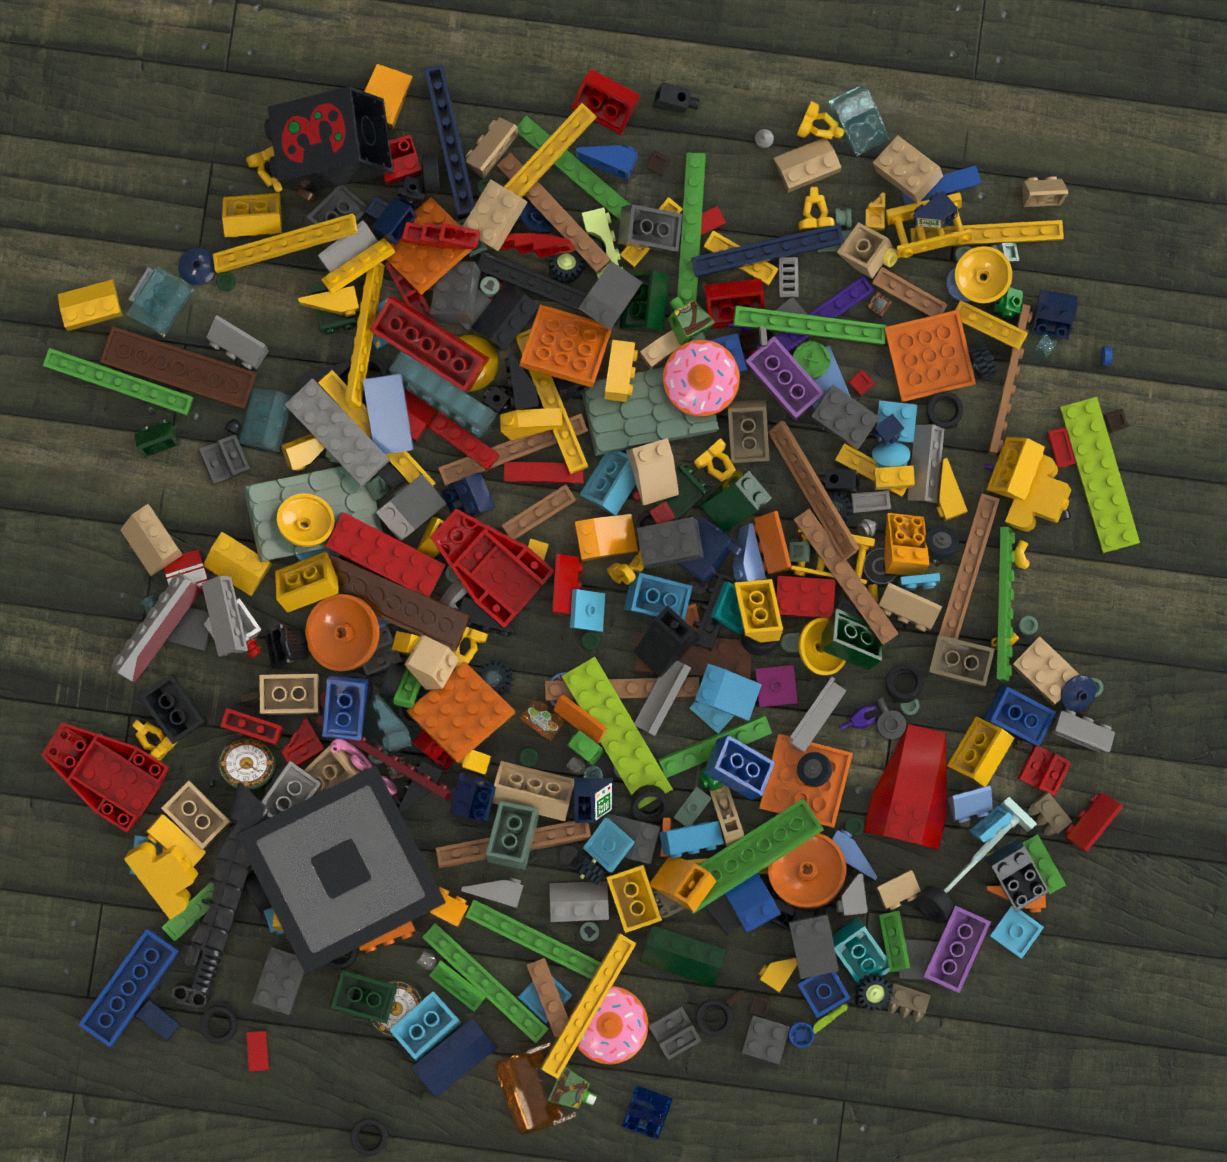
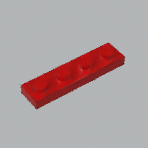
[428,412,500,471]

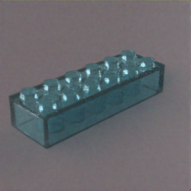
[389,351,498,438]

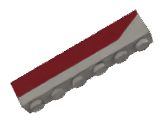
[111,572,202,683]

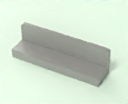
[907,424,945,503]
[202,576,248,656]
[634,661,691,736]
[788,677,847,754]

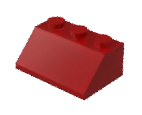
[571,69,641,135]
[704,278,765,329]
[404,389,438,443]
[553,554,583,616]
[1065,792,1123,853]

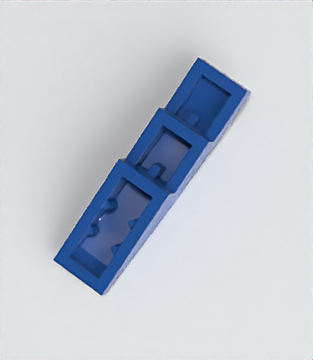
[901,166,982,205]

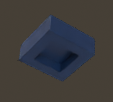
[366,196,389,220]

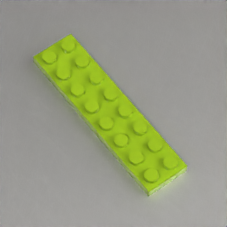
[1060,397,1140,554]
[562,656,673,809]

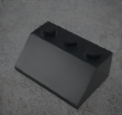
[471,282,539,351]
[140,674,207,744]

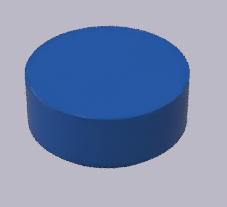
[1101,347,1113,366]

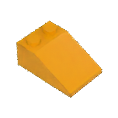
[364,64,413,129]
[575,514,638,562]

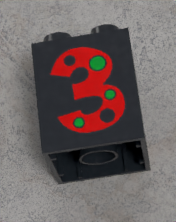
[264,86,394,192]

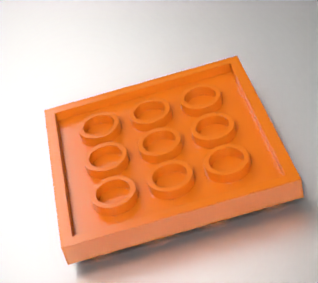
[385,197,478,295]
[519,304,613,388]
[884,310,976,402]
[407,661,515,763]
[759,734,853,828]

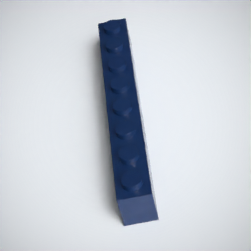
[424,65,475,219]

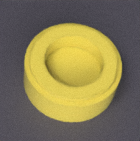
[883,247,898,267]

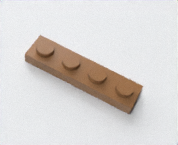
[872,267,948,317]
[502,484,576,540]
[527,958,569,1038]

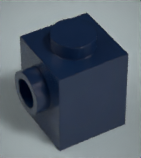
[873,414,904,445]

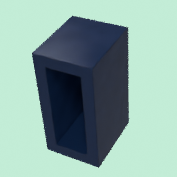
[372,198,418,245]
[137,1000,181,1040]

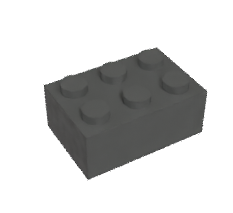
[430,261,481,324]
[809,385,880,450]
[637,517,704,569]
[252,947,305,1015]

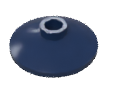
[520,202,554,233]
[178,247,216,285]
[1061,675,1096,712]

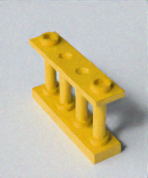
[886,192,972,258]
[790,528,875,586]

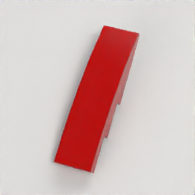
[402,222,480,249]
[500,233,576,258]
[385,261,436,322]
[504,462,584,484]

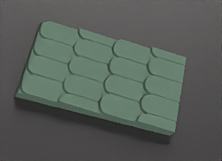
[582,367,719,456]
[243,466,383,562]

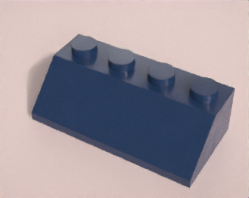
[411,1018,497,1097]

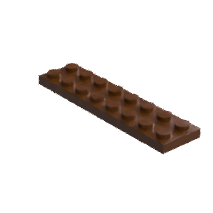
[100,326,257,410]
[330,554,471,651]

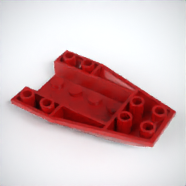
[41,723,169,833]

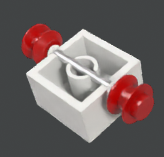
[204,598,262,659]

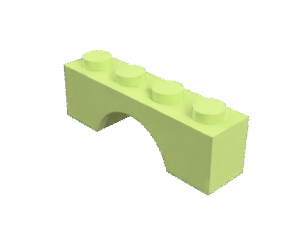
[582,208,623,279]

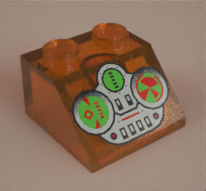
[520,700,565,743]

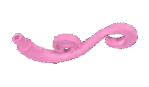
[331,738,397,795]

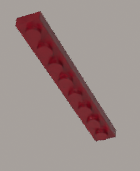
[315,715,452,801]

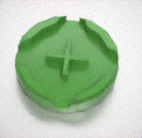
[793,341,830,379]

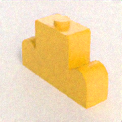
[1005,455,1071,532]
[124,842,198,919]

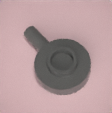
[877,697,906,740]

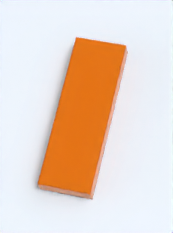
[554,694,607,744]

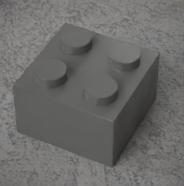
[741,1015,790,1064]

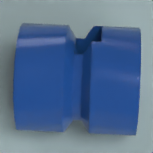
[788,1022,814,1048]

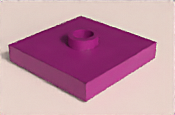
[755,665,798,708]

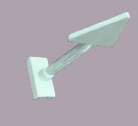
[944,797,1037,893]

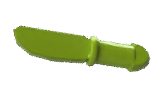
[812,1003,848,1034]

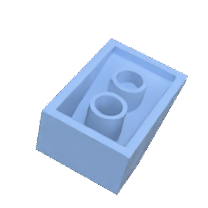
[948,786,993,823]

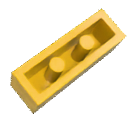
[604,340,638,402]
[145,814,206,867]

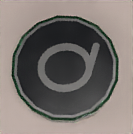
[863,547,898,585]

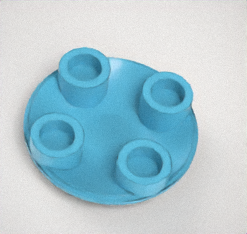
[872,442,910,468]

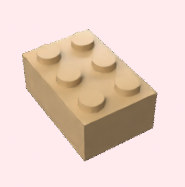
[873,135,943,204]
[462,179,527,251]
[1011,636,1080,706]
[260,674,320,715]
[161,781,232,850]

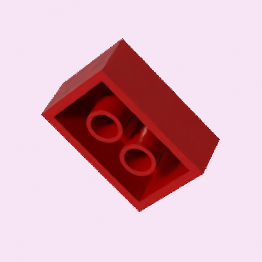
[776,576,835,619]

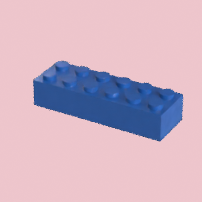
[78,929,181,1047]

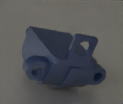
[676,515,744,582]

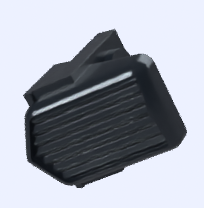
[265,625,309,669]

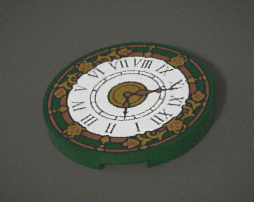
[217,737,276,792]
[369,980,424,1038]

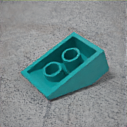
[832,917,890,985]

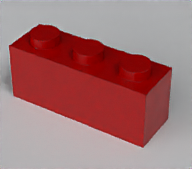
[220,708,284,746]

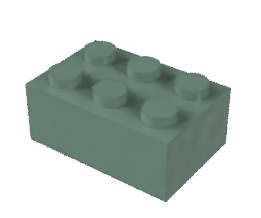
[486,801,539,870]

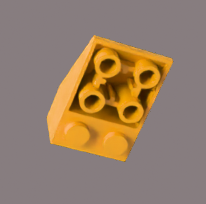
[884,513,930,576]
[650,855,716,913]

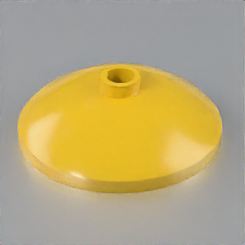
[955,246,1012,304]
[448,335,498,392]
[276,493,335,547]
[799,618,846,675]

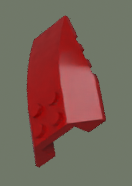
[430,509,555,628]
[863,724,947,850]

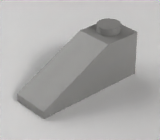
[461,877,524,908]

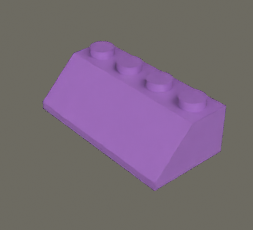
[745,336,825,421]
[924,906,991,993]

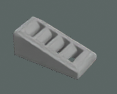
[778,257,799,298]

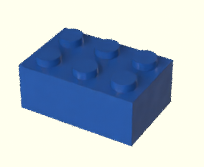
[704,735,775,800]

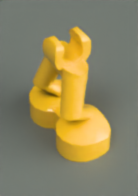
[797,101,844,140]
[246,146,283,193]
[798,187,836,232]
[693,438,736,482]
[607,551,644,585]
[452,627,489,669]
[133,720,177,761]

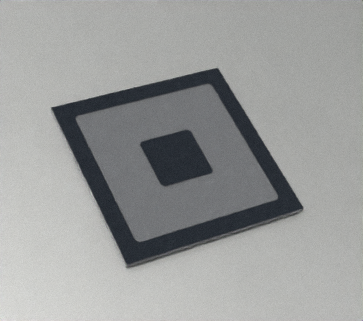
[236,765,446,974]

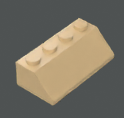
[491,761,574,821]

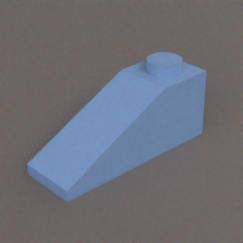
[733,523,766,582]
[832,829,877,881]

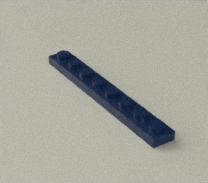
[691,224,844,277]

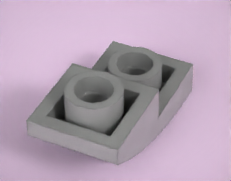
[440,579,467,609]

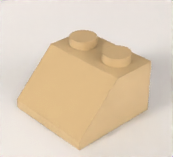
[837,222,893,279]
[405,635,459,690]
[875,870,921,910]

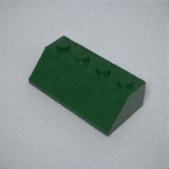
[640,925,726,987]

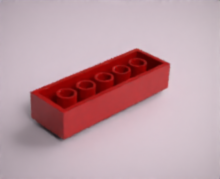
[370,297,490,392]
[323,512,445,597]

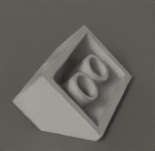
[318,220,378,273]
[206,315,269,370]
[1051,709,1115,755]
[835,874,868,916]
[550,881,609,922]

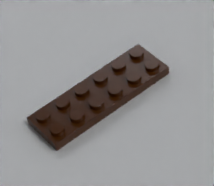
[635,633,752,679]

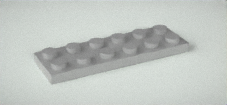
[285,378,390,487]

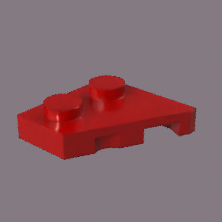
[282,718,325,766]

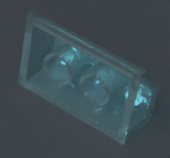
[127,266,195,337]
[239,388,292,452]

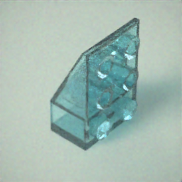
[829,85,890,156]
[373,694,413,753]

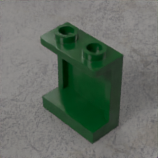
[310,283,357,335]
[653,464,707,521]

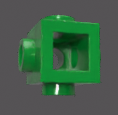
[994,287,1023,318]

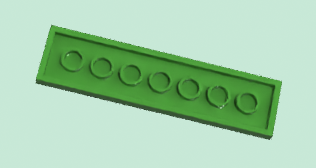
[691,799,824,914]

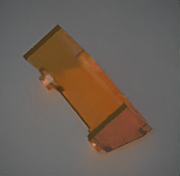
[495,1042,577,1135]

